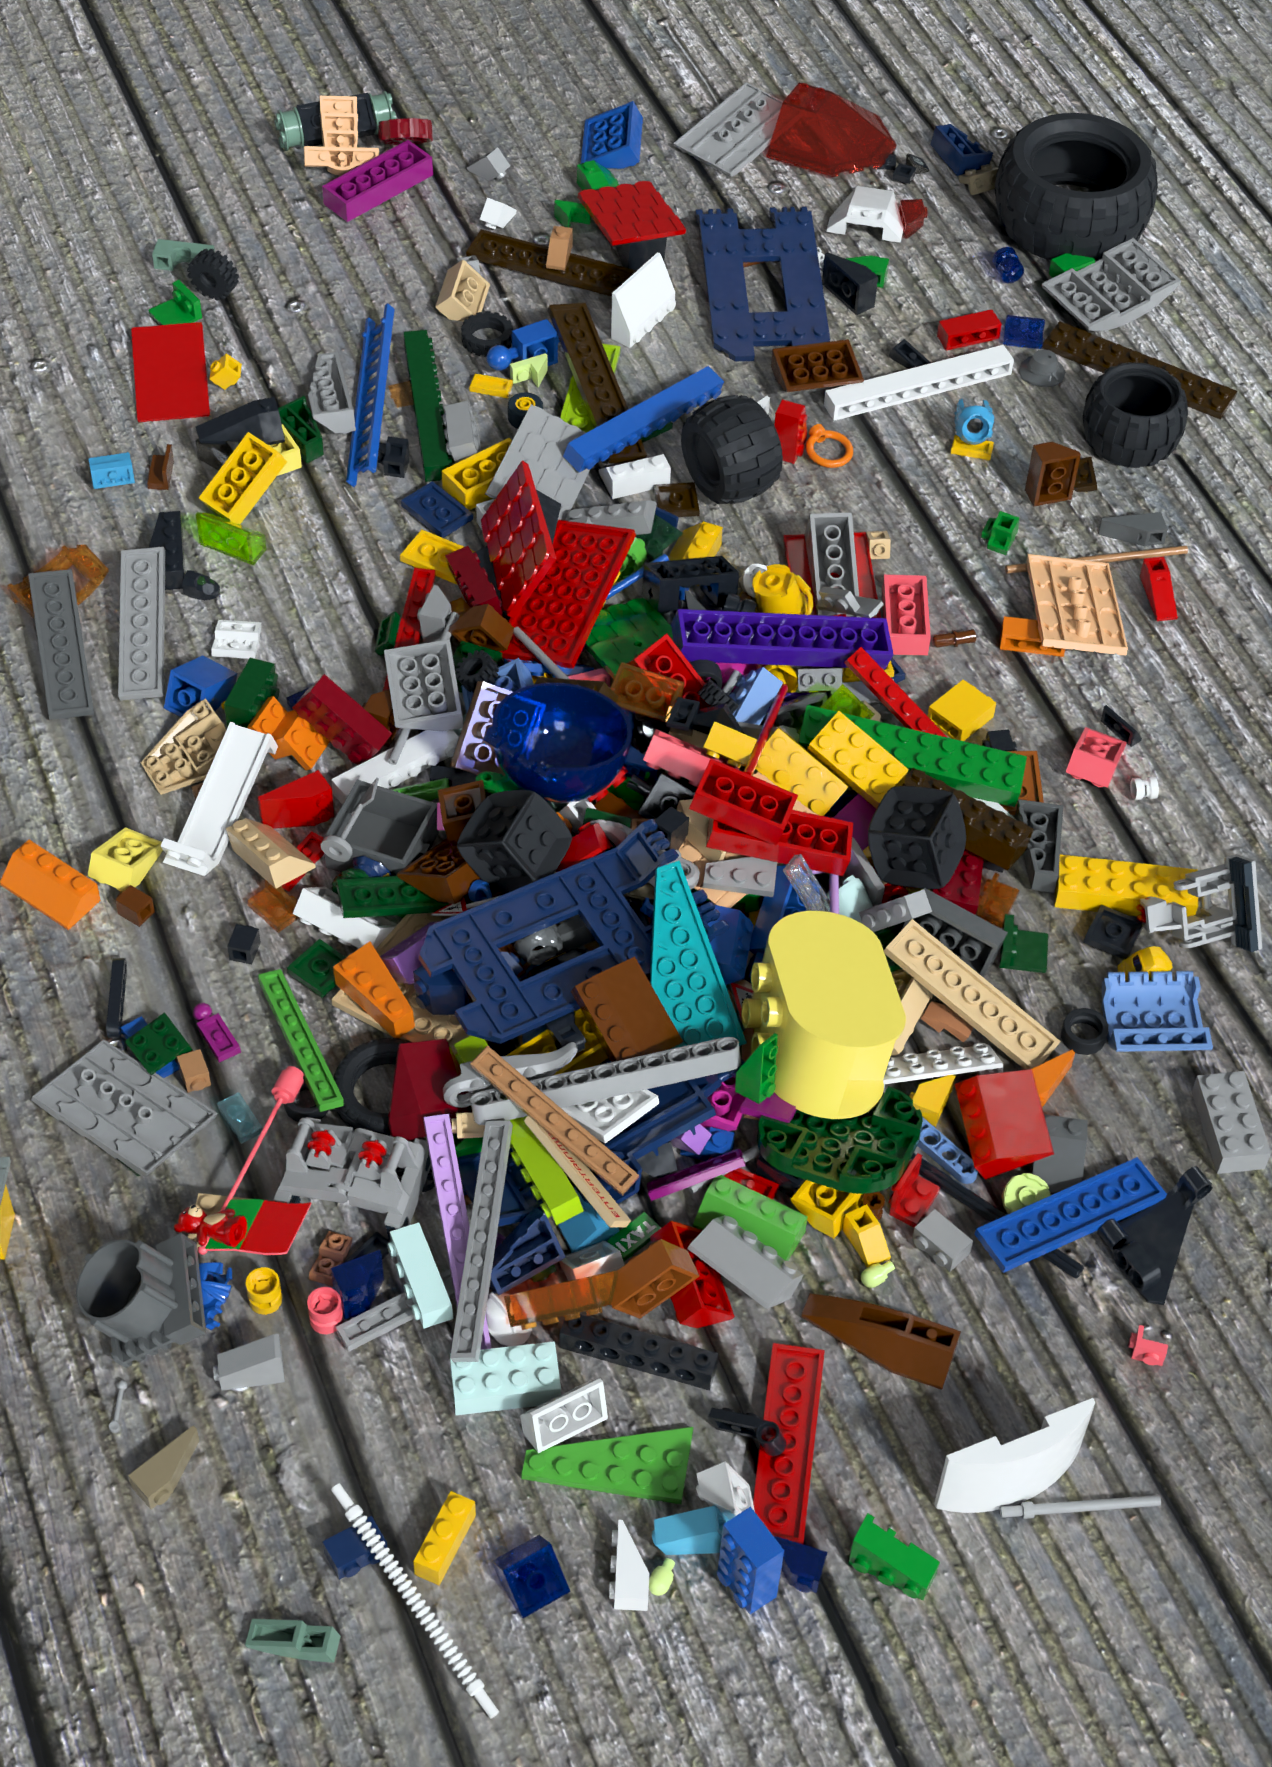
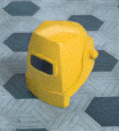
[1117,946,1173,981]

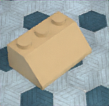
[435,260,490,321]

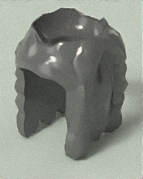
[514,924,563,965]

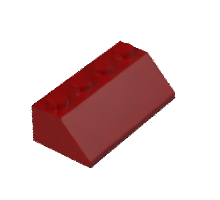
[626,634,711,718]
[556,822,613,872]
[650,1221,735,1328]

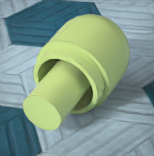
[861,1260,895,1288]
[649,1558,675,1596]

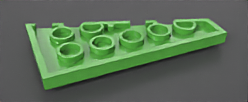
[522,1427,693,1504]

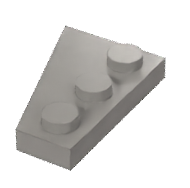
[703,857,777,897]

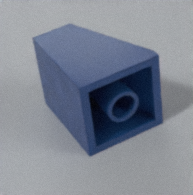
[164,655,238,717]

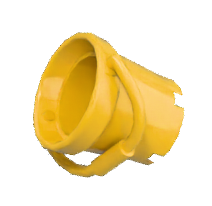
[752,564,813,615]

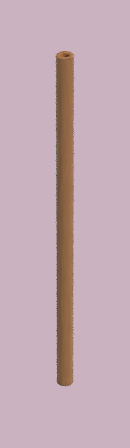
[1005,546,1188,574]

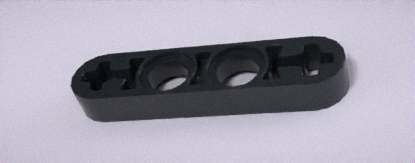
[106,958,127,1038]

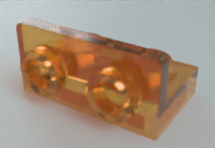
[977,873,1019,928]
[247,879,300,933]

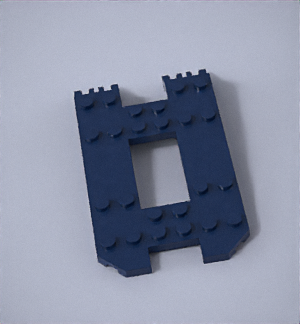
[695,206,830,362]
[419,819,729,1044]

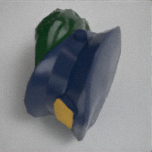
[331,856,392,895]

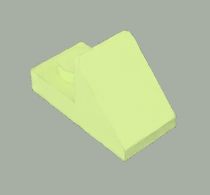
[510,353,548,387]

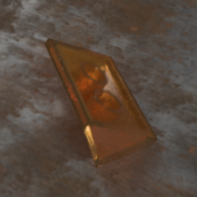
[611,662,684,723]

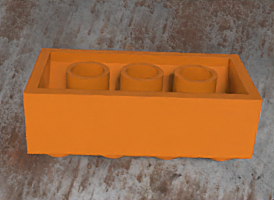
[0,839,101,930]

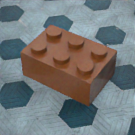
[601,1239,699,1319]

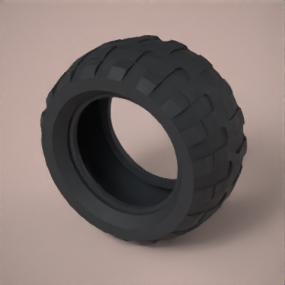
[995,113,1158,262]

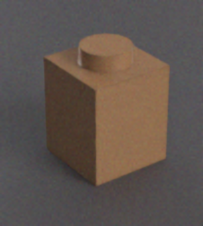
[177,1049,211,1093]

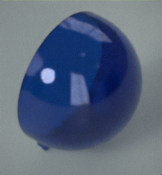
[484,683,632,803]

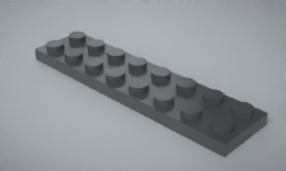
[28,569,94,720]

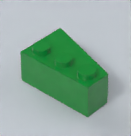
[849,1513,940,1601]

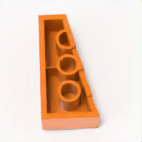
[333,941,415,1038]

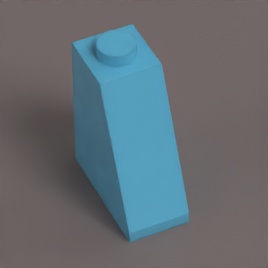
[652,1505,729,1555]

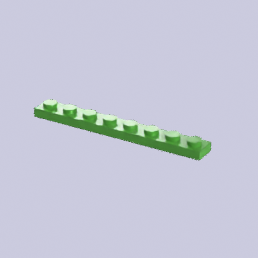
[258,969,343,1112]

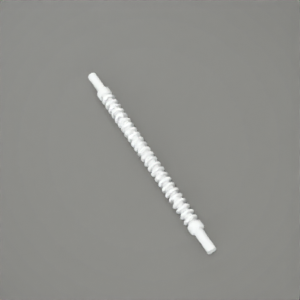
[331,1483,499,1719]

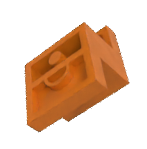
[247,696,330,771]

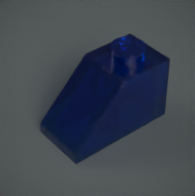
[774,1536,828,1593]

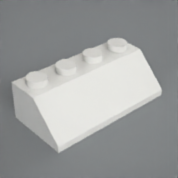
[293,886,398,950]

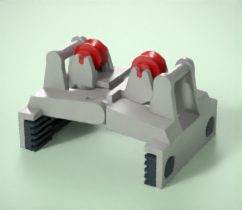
[273,1117,431,1241]

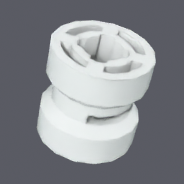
[1130,776,1159,800]

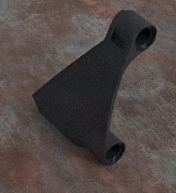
[519,949,586,1053]
[1097,1166,1213,1305]

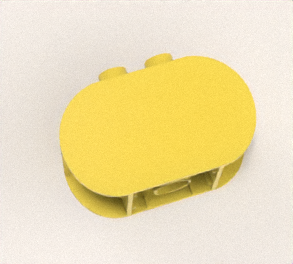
[741,911,906,1119]

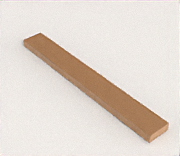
[470,1045,639,1196]

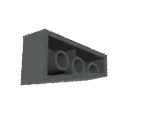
[1015,799,1064,893]

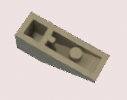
[128,1425,199,1509]

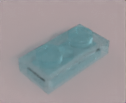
[217,1092,263,1144]

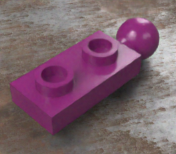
[193,1003,241,1063]

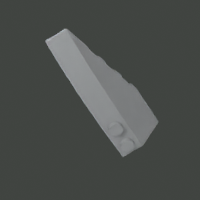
[308,352,356,434]

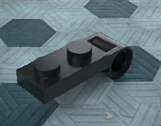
[708,1408,786,1456]

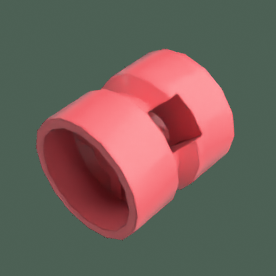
[307,1287,343,1335]

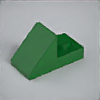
[554,199,592,228]

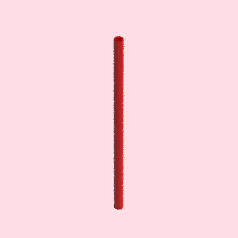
[744,684,788,775]

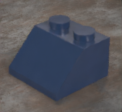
[413,965,469,1015]

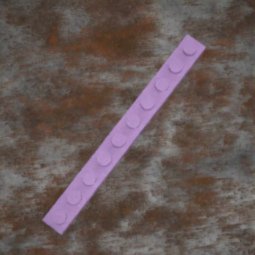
[423,1114,492,1350]

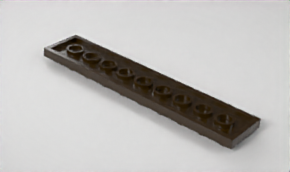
[466,229,637,297]
[547,303,647,463]
[1042,321,1238,420]

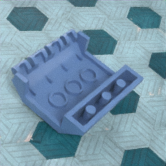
[1102,971,1213,1052]

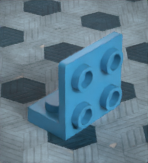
[89,453,135,489]

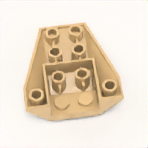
[141,698,227,795]

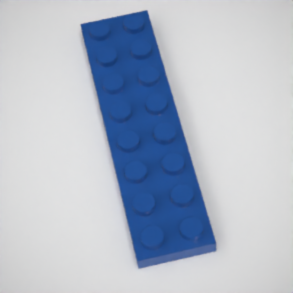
[974,1157,1167,1273]

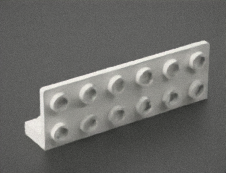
[883,1043,1003,1093]

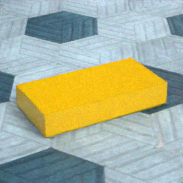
[469,373,513,398]
[951,435,994,460]

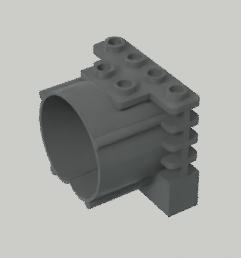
[76,1233,206,1368]

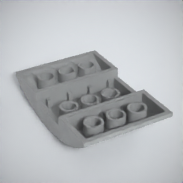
[1042,238,1181,331]

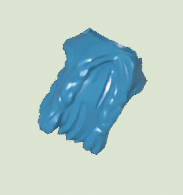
[954,399,994,445]

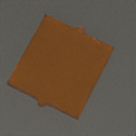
[388,381,413,408]

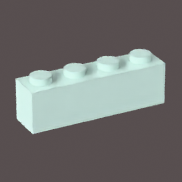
[387,1223,453,1329]

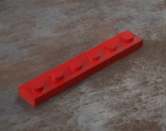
[844,647,948,738]

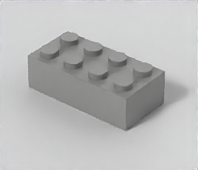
[1192,1071,1271,1174]

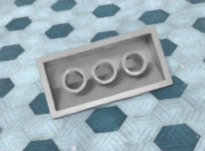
[565,500,657,535]
[687,1215,804,1309]

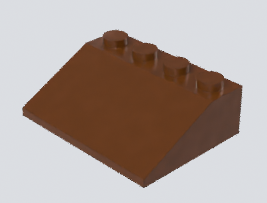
[771,339,864,392]
[397,838,482,904]
[571,956,683,1062]

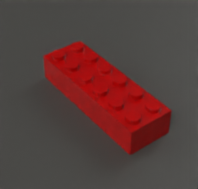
[706,810,853,876]

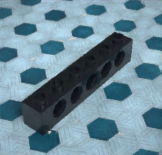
[559,1311,718,1391]

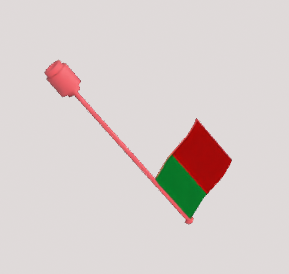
[198,1066,312,1255]

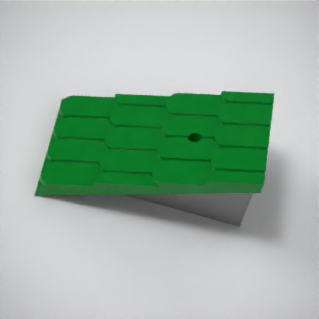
[584,598,674,709]

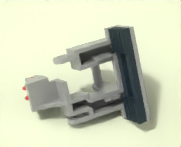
[1136,854,1262,952]

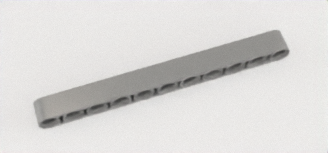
[470,1037,741,1125]

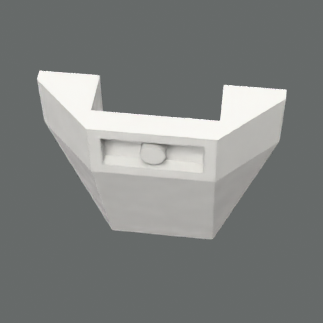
[827,186,904,243]

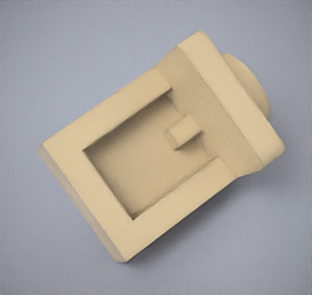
[452,1113,485,1139]

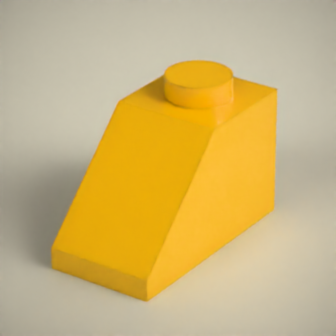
[909,1075,956,1127]

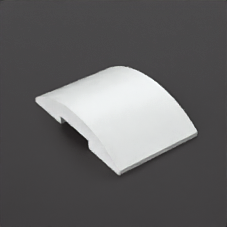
[934,1398,1095,1513]

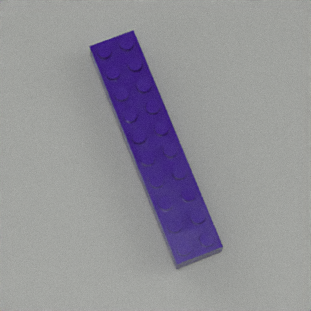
[671,609,894,669]

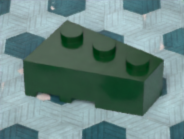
[278,396,324,463]

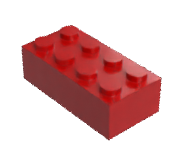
[689,758,798,846]

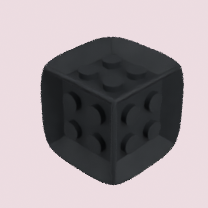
[868,786,966,889]
[457,790,572,893]

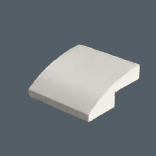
[211,620,261,659]

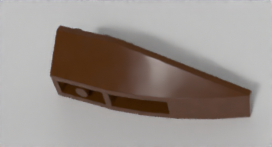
[801,1293,961,1390]

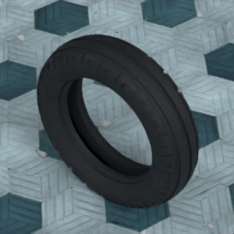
[333,1038,412,1136]

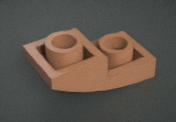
[920,1001,974,1042]
[309,1231,353,1287]

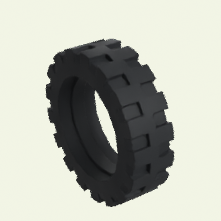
[461,311,513,357]

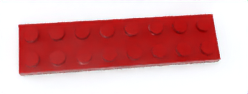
[753,1343,825,1549]

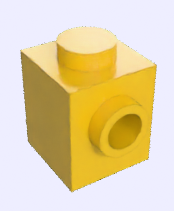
[210,353,242,390]

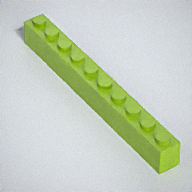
[454,1036,584,1225]

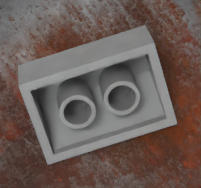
[443,400,481,463]

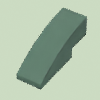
[245,1619,341,1663]

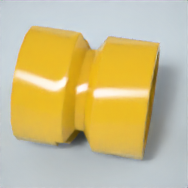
[246,1267,282,1315]

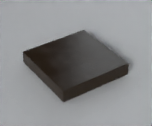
[654,482,700,517]

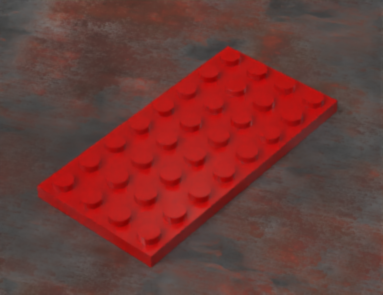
[499,520,636,669]

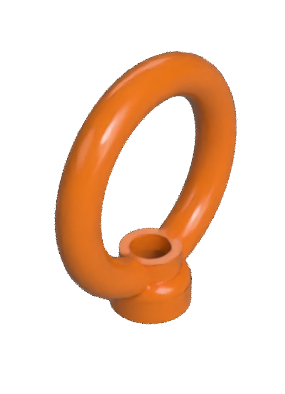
[806,424,853,468]

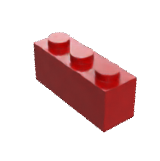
[937,309,1002,351]

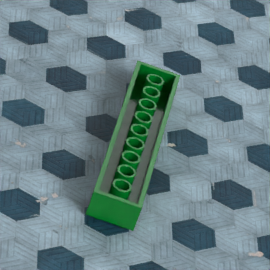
[798,705,1027,807]

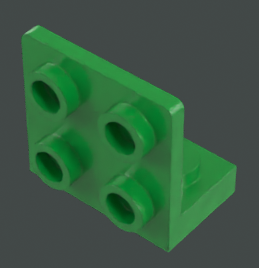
[149,280,202,325]

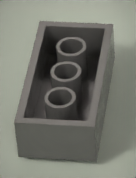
[901,888,1008,978]

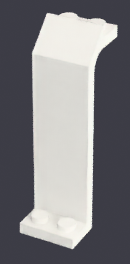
[161,722,278,876]

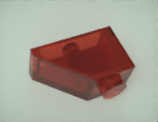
[899,199,928,239]

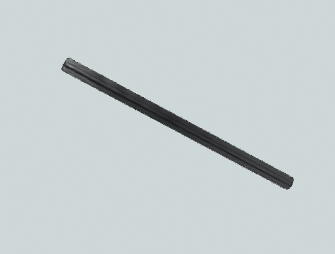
[911,1153,1084,1279]

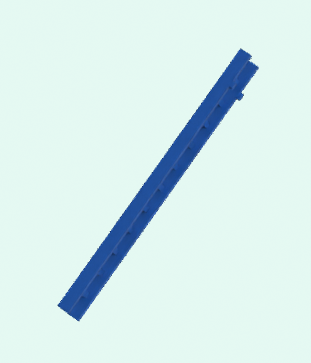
[346,303,395,487]

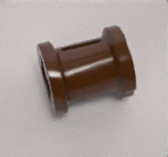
[862,1192,885,1221]

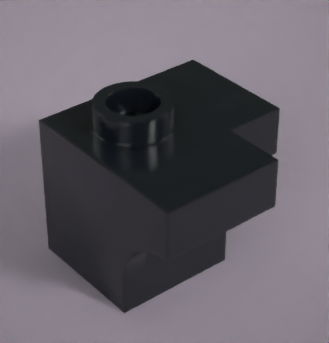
[378,436,409,478]

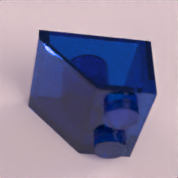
[331,1250,384,1319]
[491,1535,571,1619]

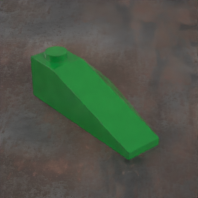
[577,160,619,191]

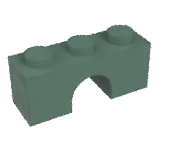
[152,239,215,271]

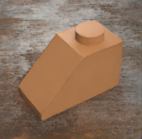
[546,226,573,271]

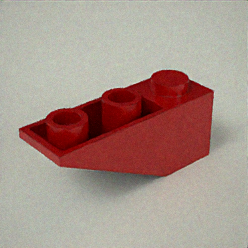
[1140,556,1178,621]

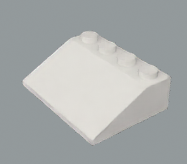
[611,252,676,348]

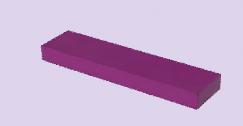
[647,1149,746,1201]

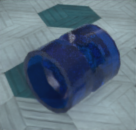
[992,247,1024,283]

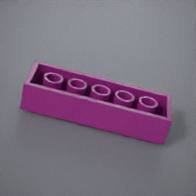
[322,140,433,222]

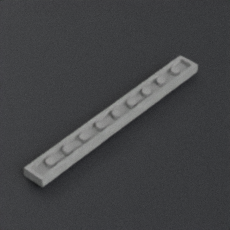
[450,1120,513,1362]

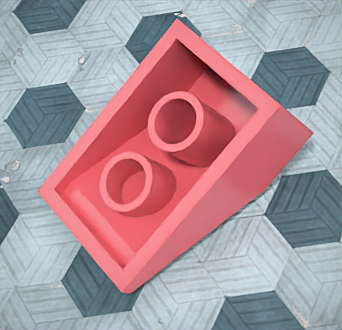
[1066,727,1127,788]

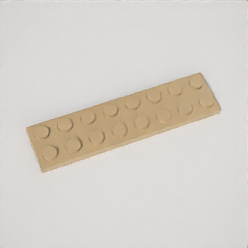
[884,919,1061,1070]

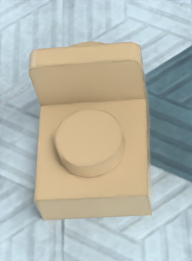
[866,531,891,559]

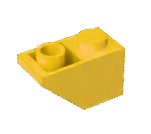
[842,1204,891,1268]

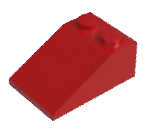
[258,770,334,829]

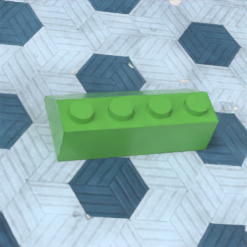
[693,1175,808,1261]

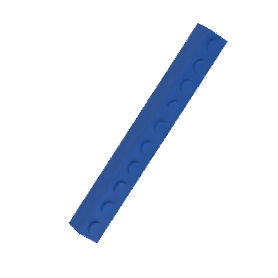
[563,366,724,473]

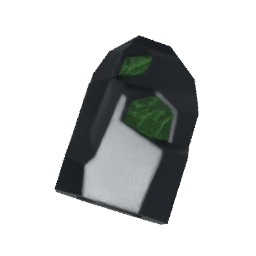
[182,570,220,601]

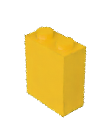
[927,680,996,741]

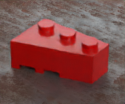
[774,399,807,464]

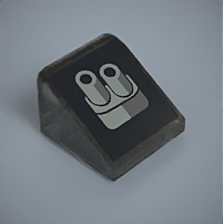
[906,153,929,174]

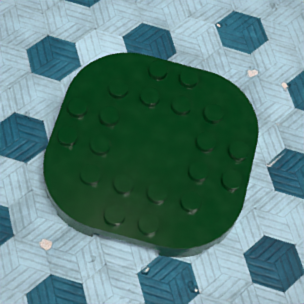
[757,1086,923,1194]

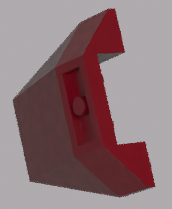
[388,1039,473,1142]

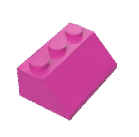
[701,1061,746,1131]

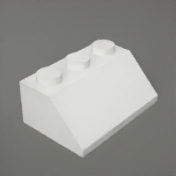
[599,454,671,499]
[520,1378,608,1453]

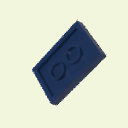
[401,481,473,538]

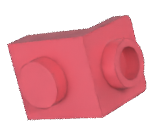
[1128,1325,1168,1366]

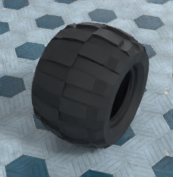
[1083,362,1188,468]
[681,395,783,504]

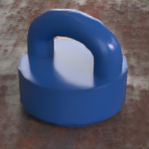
[468,879,492,902]

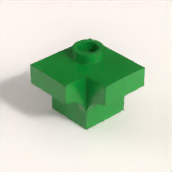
[981,511,1019,555]

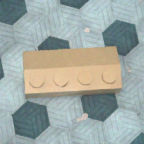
[226,818,316,888]
[891,969,933,1055]

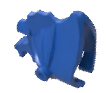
[199,1262,232,1330]

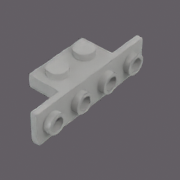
[816,586,883,618]

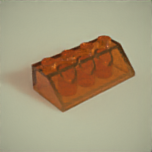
[504,1270,618,1330]

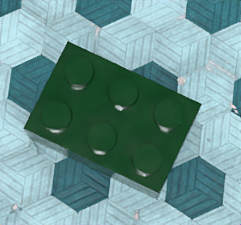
[224,657,280,728]

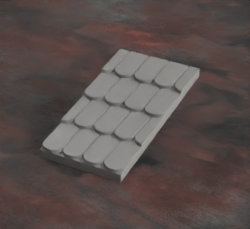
[673,82,804,177]
[485,404,590,521]
[31,1040,218,1177]

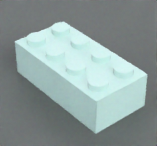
[450,1341,561,1415]

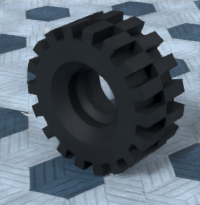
[187,249,239,300]

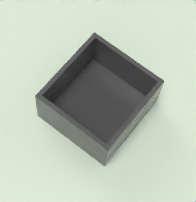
[323,779,439,876]

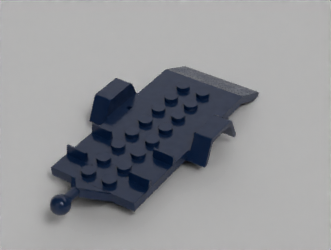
[457,1049,745,1227]

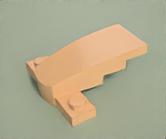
[304,96,379,176]

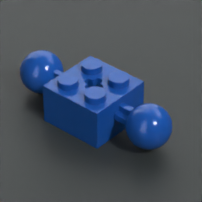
[486,319,560,371]

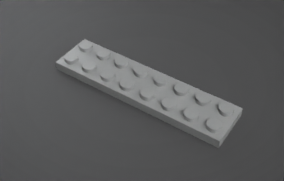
[118,547,165,701]

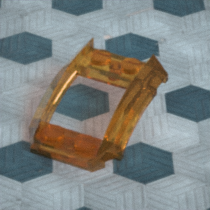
[7,545,109,620]

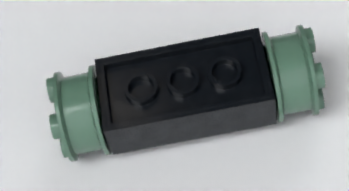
[274,91,397,151]

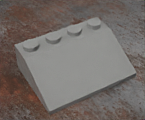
[384,639,464,731]

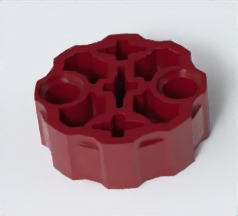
[379,118,433,145]

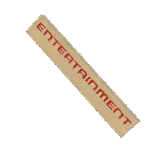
[524,1116,631,1227]

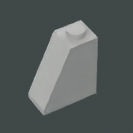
[213,1334,285,1391]

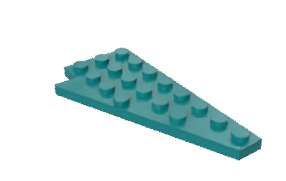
[650,860,747,1049]

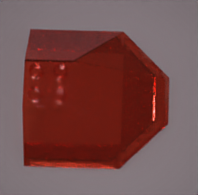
[766,82,897,177]

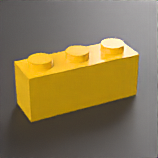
[413,1491,476,1586]

